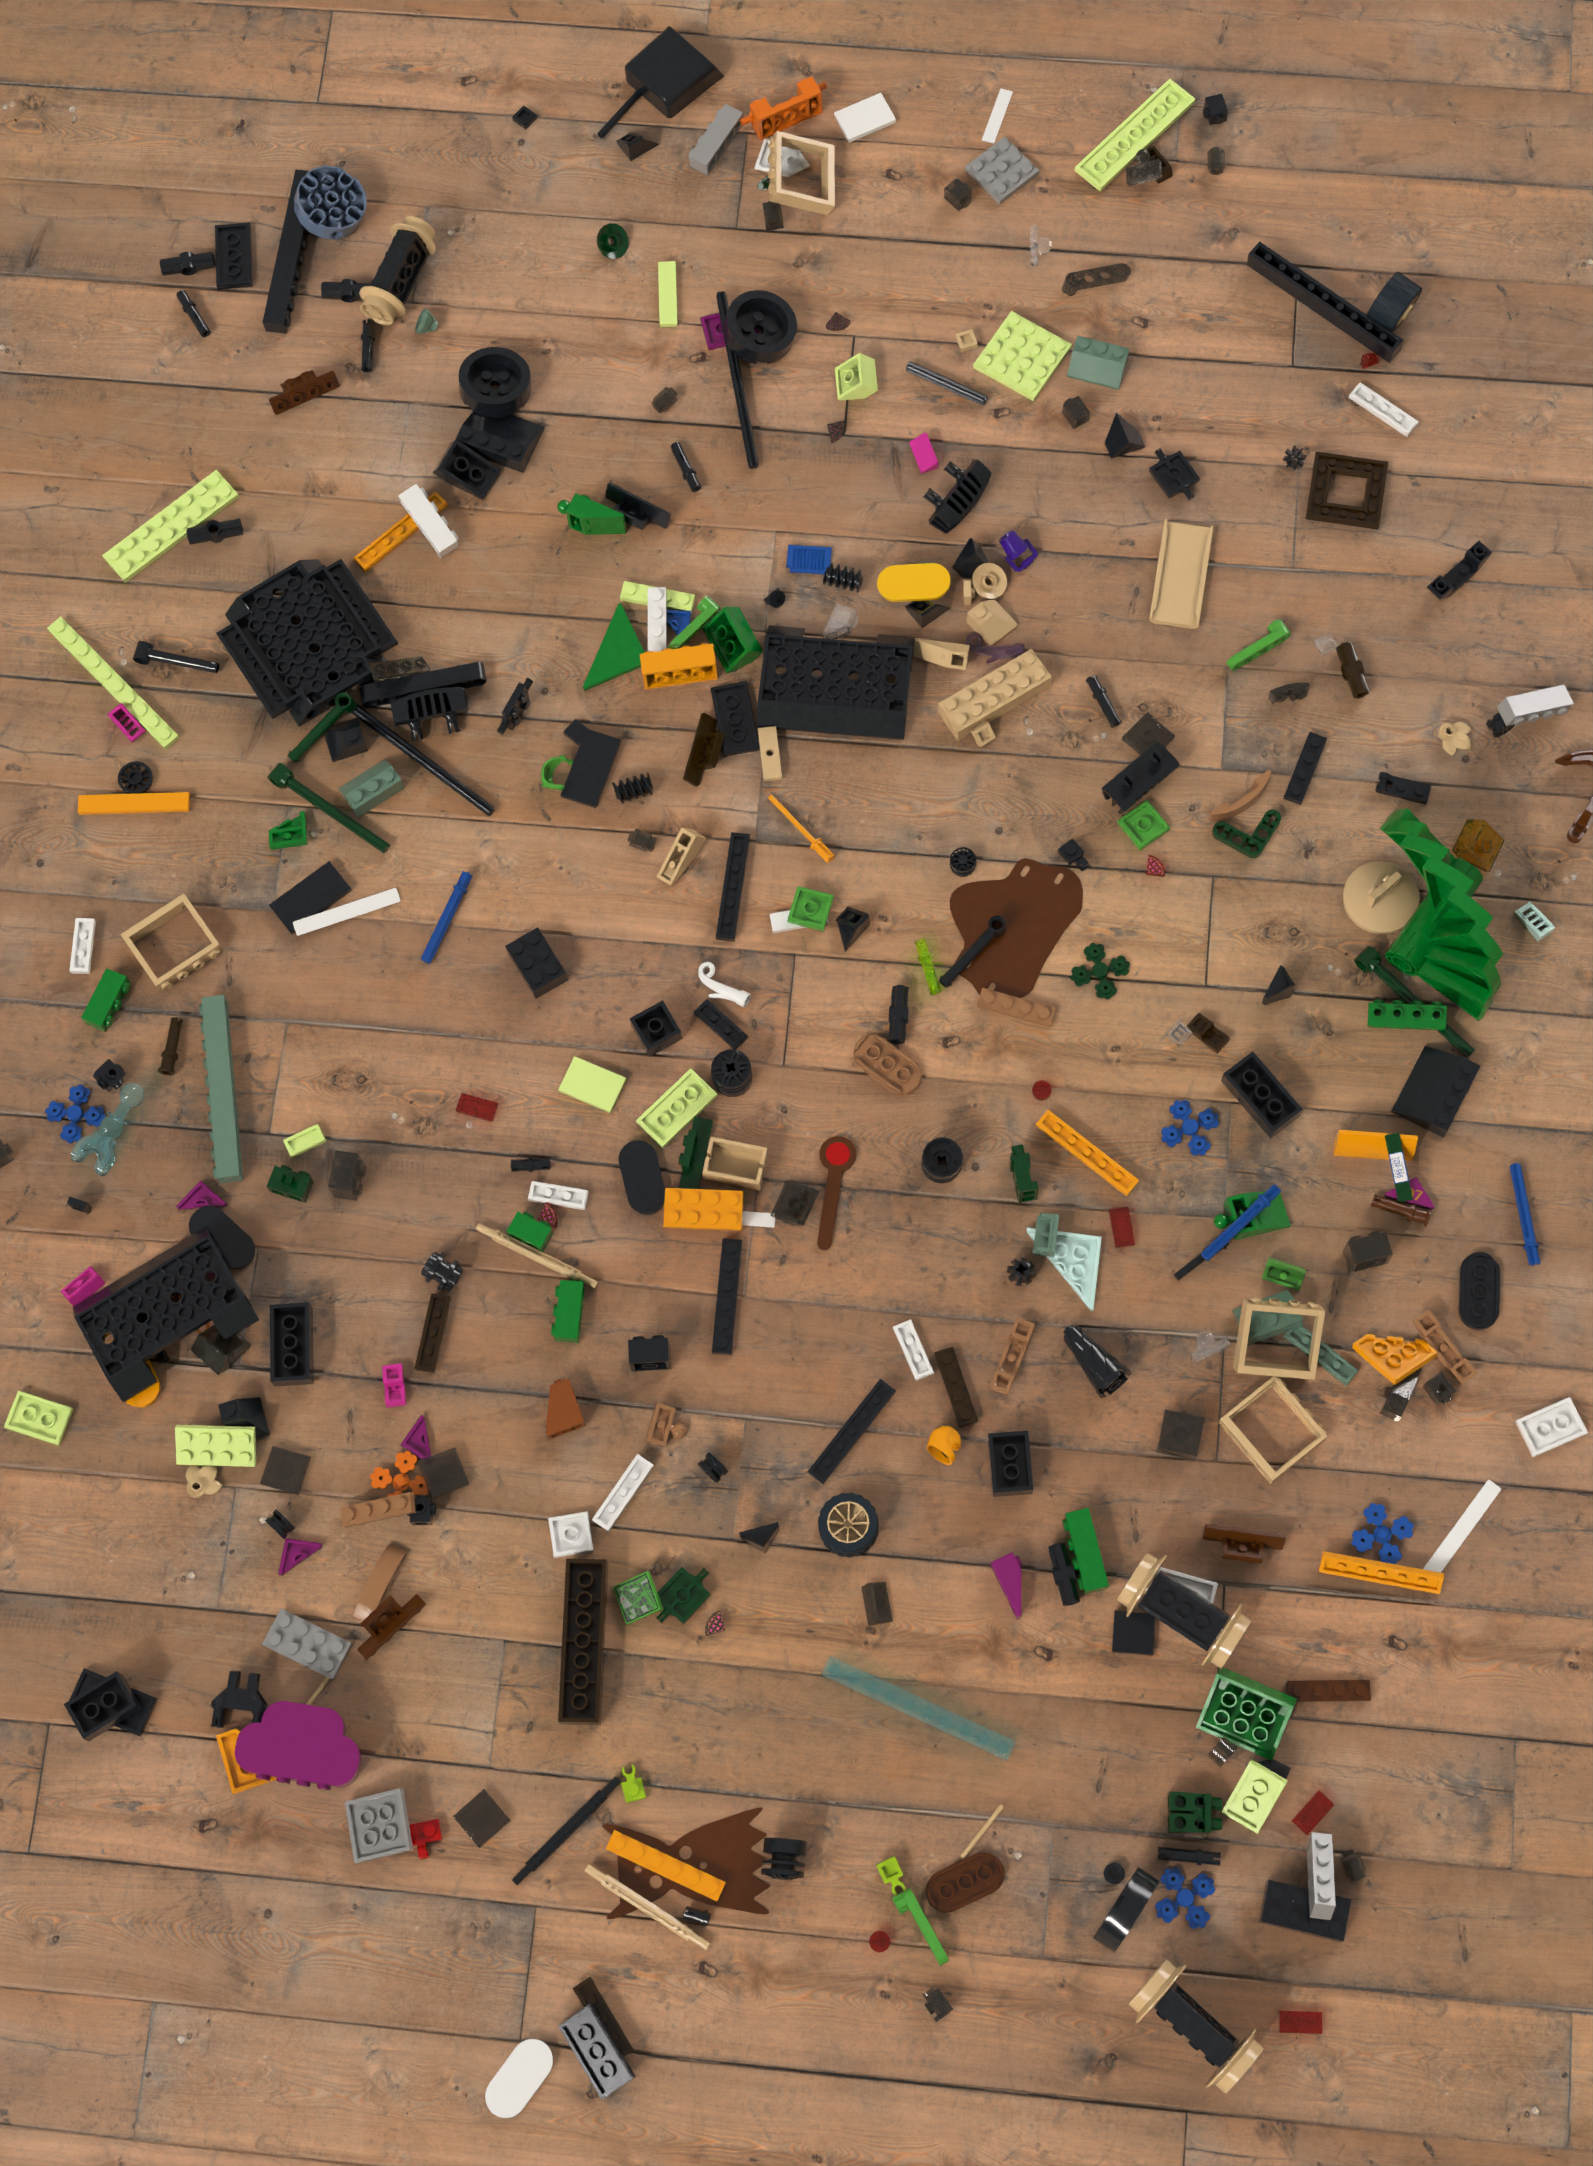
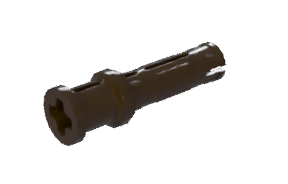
[158,1017,183,1076]

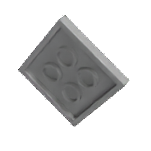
[965,136,1039,205]
[345,1788,413,1863]

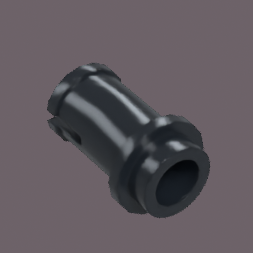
[683,1906,711,1926]

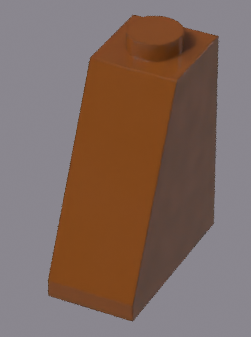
[546,1378,586,1440]

